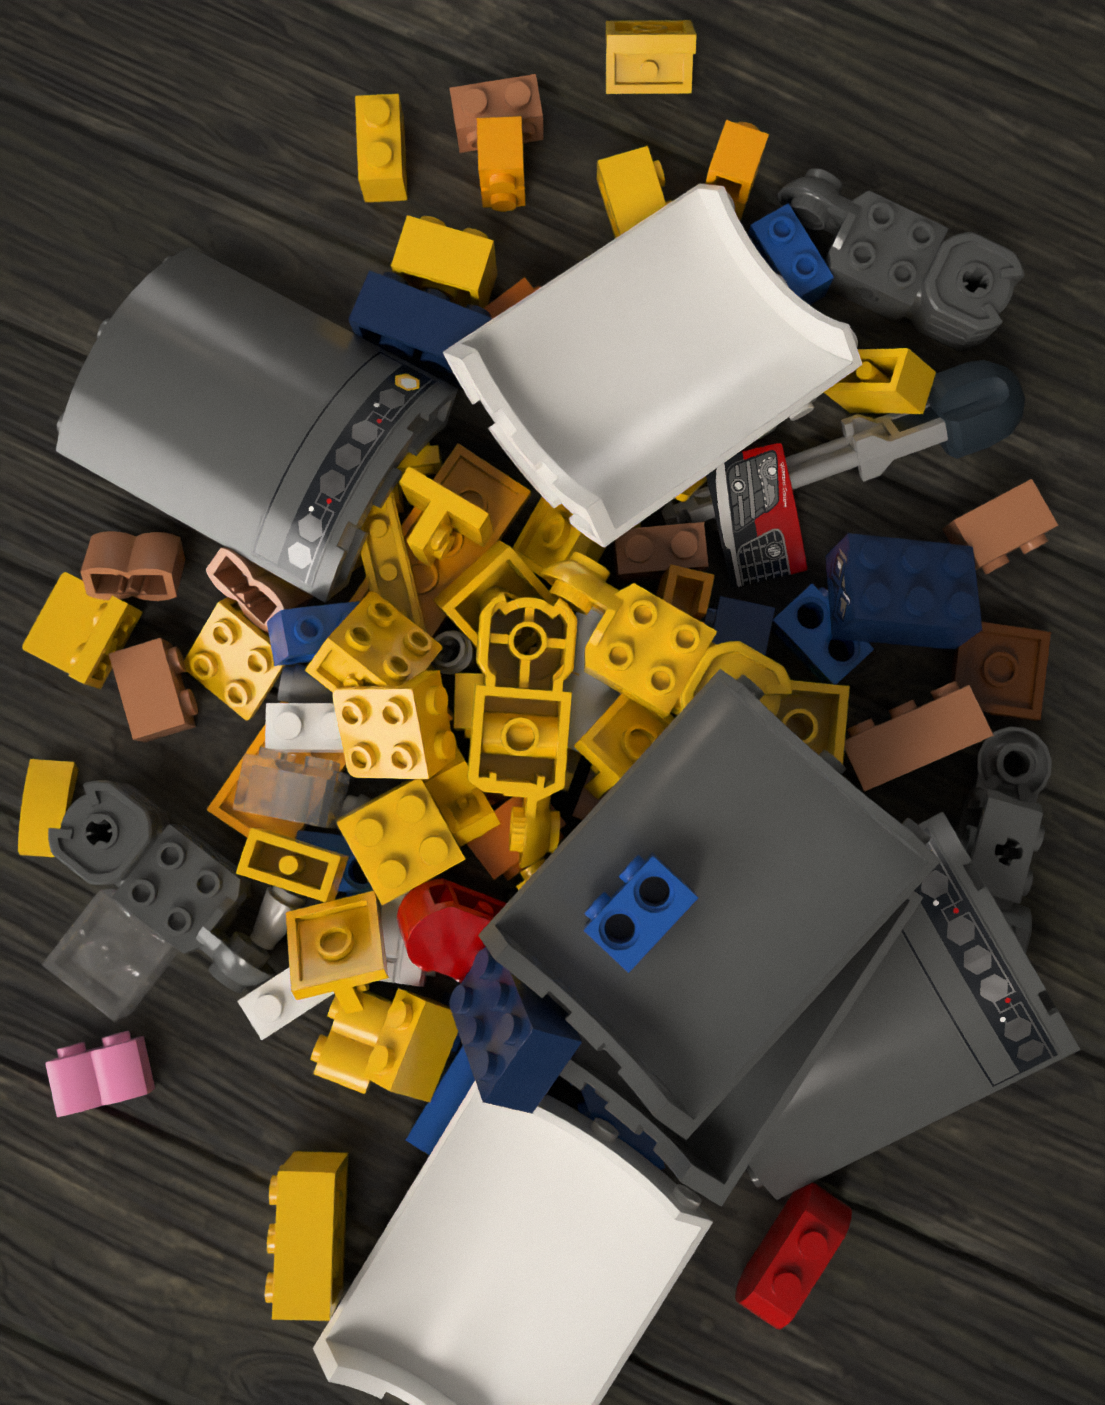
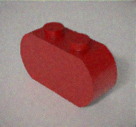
[397,878,507,983]
[735,1182,852,1329]

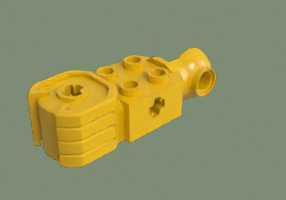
[540,552,792,719]
[467,593,578,868]

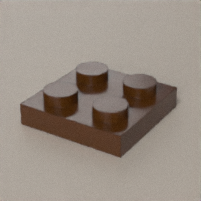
[950,622,1051,721]

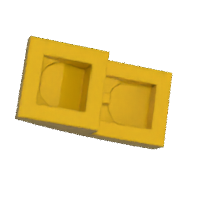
[18,759,79,857]

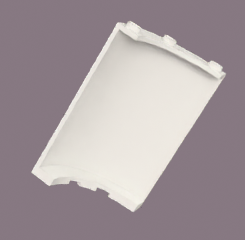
[443,183,863,547]
[313,1081,713,1405]

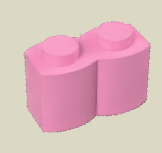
[46,1031,155,1117]

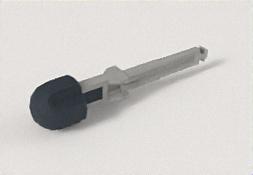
[661,360,1026,525]

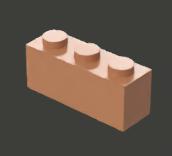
[844,681,993,792]

